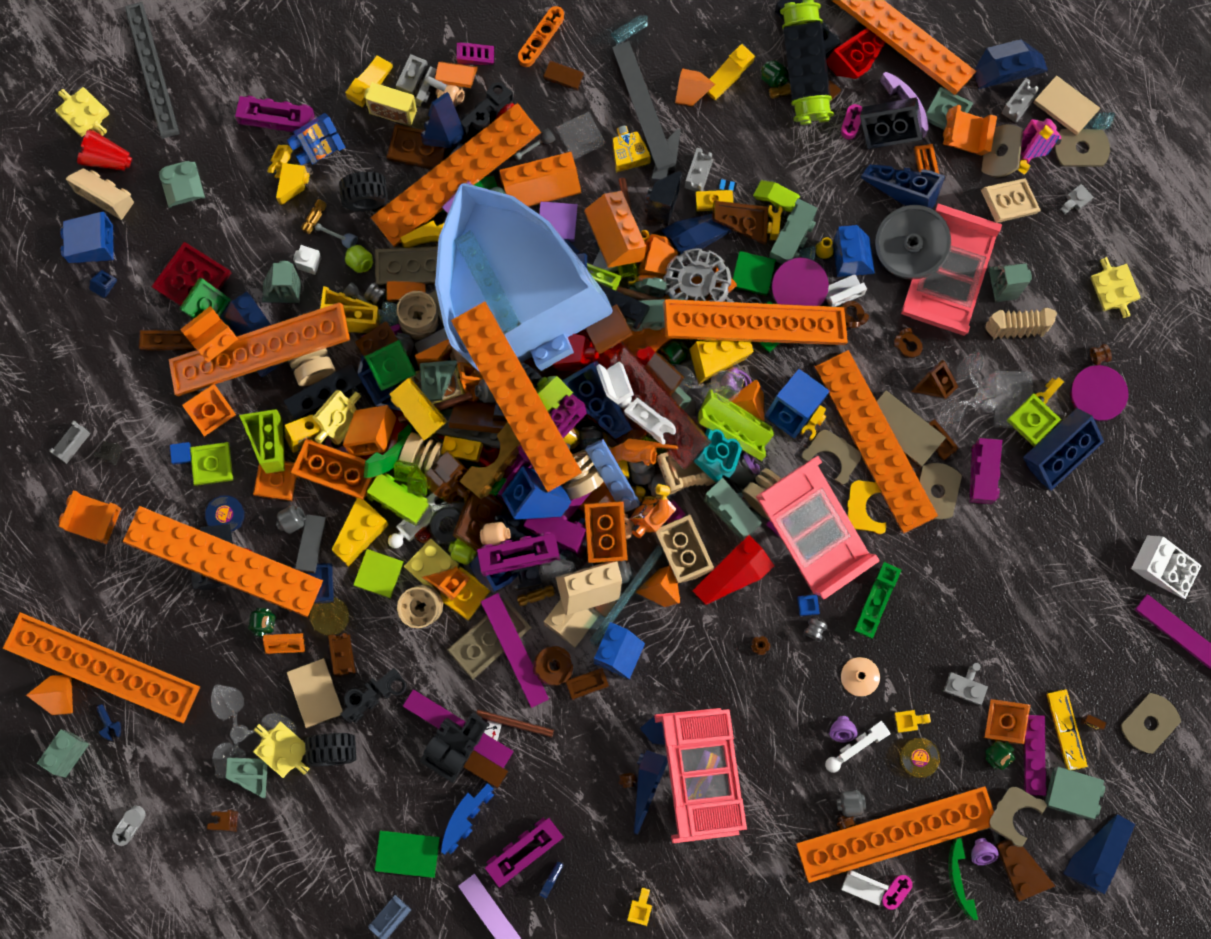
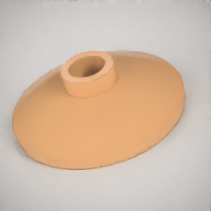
[841,657,880,696]

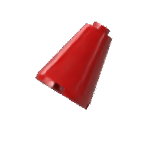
[77,129,132,170]

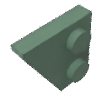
[629,277,667,298]
[420,360,457,401]
[226,758,267,798]

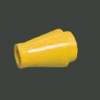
[815,237,833,259]

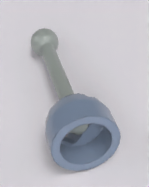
[315,223,358,249]

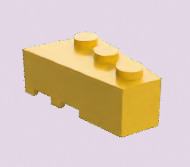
[320,286,380,333]
[690,340,753,385]
[390,378,448,440]
[332,498,389,567]

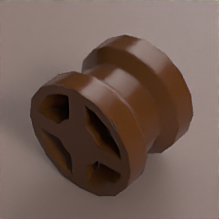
[1089,344,1112,366]

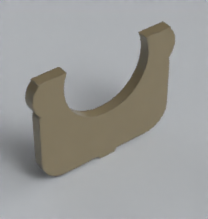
[802,430,861,485]
[989,787,1047,847]

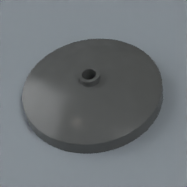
[875,205,951,280]

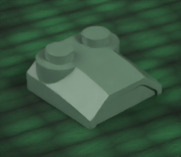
[159,161,205,208]

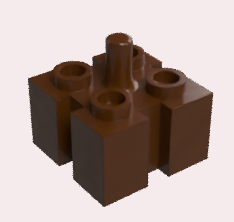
[420,451,469,506]

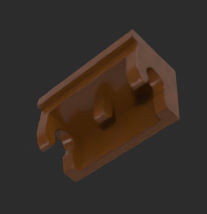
[328,633,356,677]
[207,810,238,832]

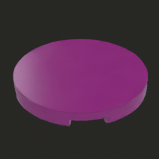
[772,258,829,306]
[1070,365,1128,422]

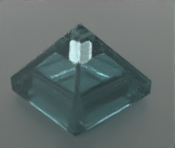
[1092,113,1116,129]

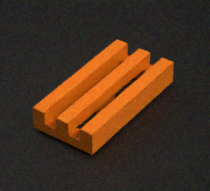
[914,144,939,174]
[263,633,305,654]

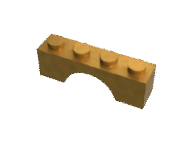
[460,422,521,499]

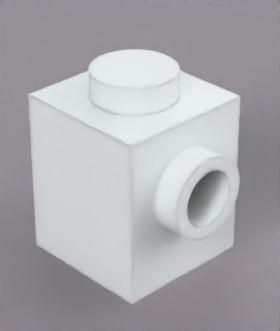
[293,245,322,275]

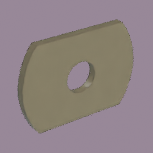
[982,124,1023,177]
[1054,129,1110,167]
[919,463,962,520]
[1120,693,1181,754]

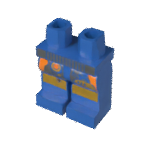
[287,113,346,165]

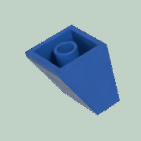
[61,212,114,263]
[833,225,875,277]
[764,369,829,439]
[502,466,571,519]
[594,622,645,680]

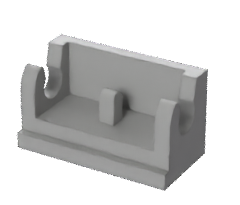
[1002,78,1038,123]
[685,148,713,191]
[50,420,91,464]

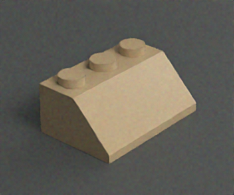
[66,168,134,220]
[655,515,714,583]
[556,561,622,615]
[544,599,600,648]

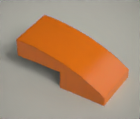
[387,281,426,302]

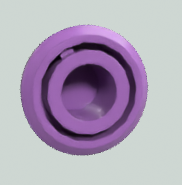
[830,716,857,743]
[971,838,999,865]

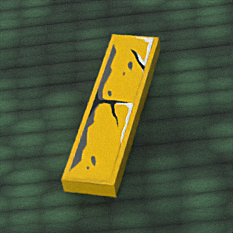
[1046,689,1088,770]

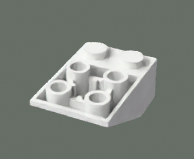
[1131,535,1201,599]

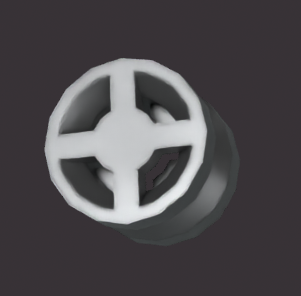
[364,283,387,306]
[804,618,827,641]

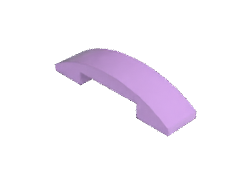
[880,72,928,138]
[459,874,521,939]

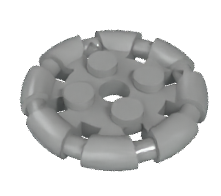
[663,248,731,302]

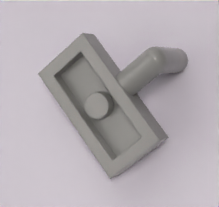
[415,66,447,107]
[944,663,988,706]

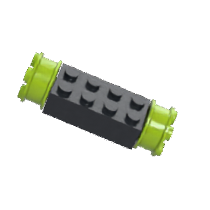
[780,0,834,125]

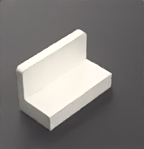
[826,275,867,307]
[596,362,634,404]
[841,871,889,905]

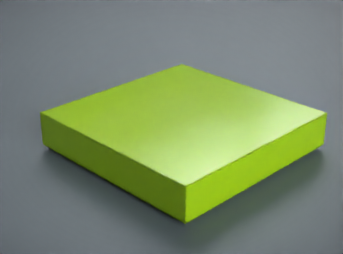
[1006,393,1061,447]
[190,442,233,486]
[354,549,404,599]

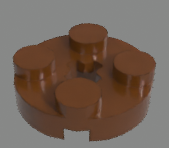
[533,646,573,686]

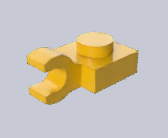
[267,145,293,178]
[767,205,782,240]
[1035,377,1064,404]
[801,405,826,440]
[894,710,931,733]
[627,888,652,926]

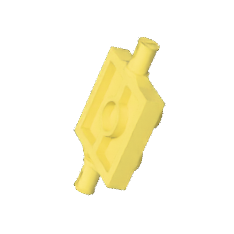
[55,87,109,137]
[1090,257,1141,318]
[313,390,361,445]
[253,721,310,778]

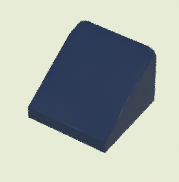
[89,270,117,298]

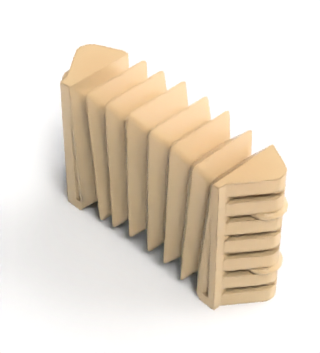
[985,308,1057,339]
[657,444,723,495]

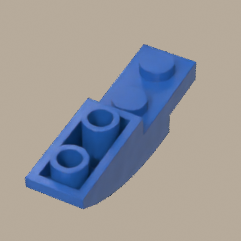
[441,783,494,855]

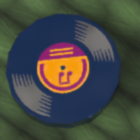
[205,496,245,533]

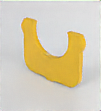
[847,480,886,534]

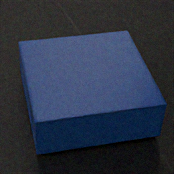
[170,442,191,465]
[797,595,820,616]

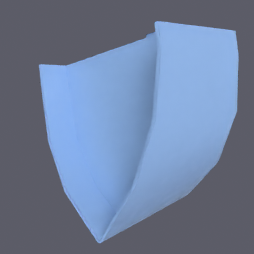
[435,183,613,371]

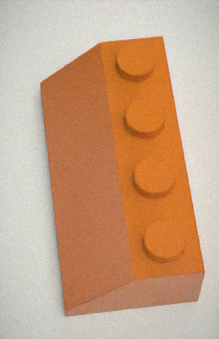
[499,152,581,207]
[584,191,646,268]
[291,439,377,500]

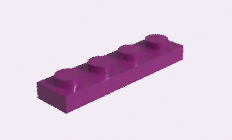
[1024,715,1046,796]

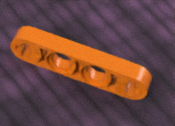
[518,6,564,67]

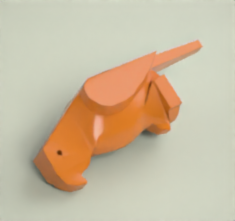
[609,439,678,466]

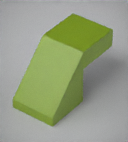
[753,180,800,212]

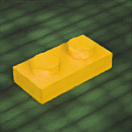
[441,436,483,463]

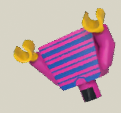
[1018,119,1061,175]

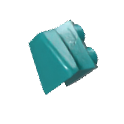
[689,428,742,483]

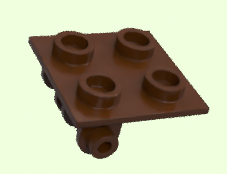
[355,321,398,360]

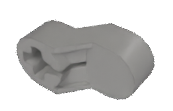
[112,806,146,846]

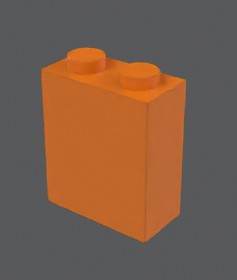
[343,405,397,456]

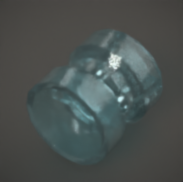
[379,302,398,326]

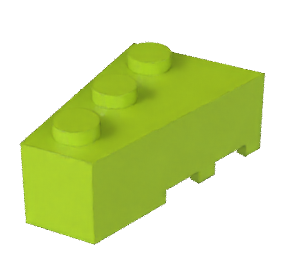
[535,376,573,413]
[239,409,285,474]
[367,473,429,526]

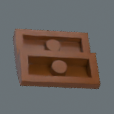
[586,304,633,354]

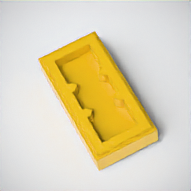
[695,190,733,211]

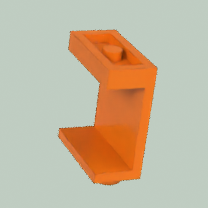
[943,105,997,156]
[180,306,238,363]
[59,490,121,544]

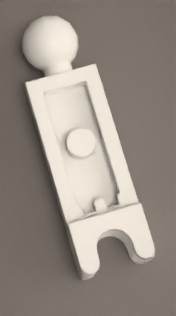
[619,397,676,444]
[388,493,449,548]
[825,721,890,773]

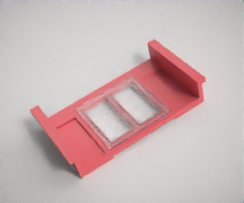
[901,204,1002,336]
[756,456,879,599]
[654,708,747,843]

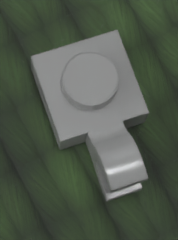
[1061,184,1094,214]

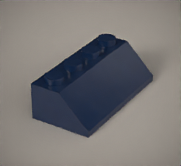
[220,292,286,378]
[1023,408,1104,491]

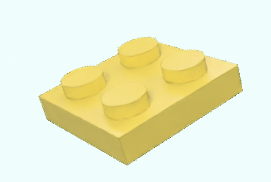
[404,539,459,588]

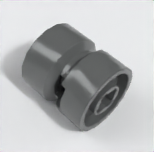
[628,461,656,485]

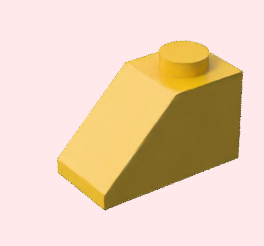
[276,163,309,205]

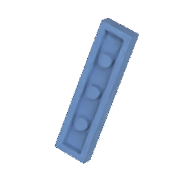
[585,439,640,513]

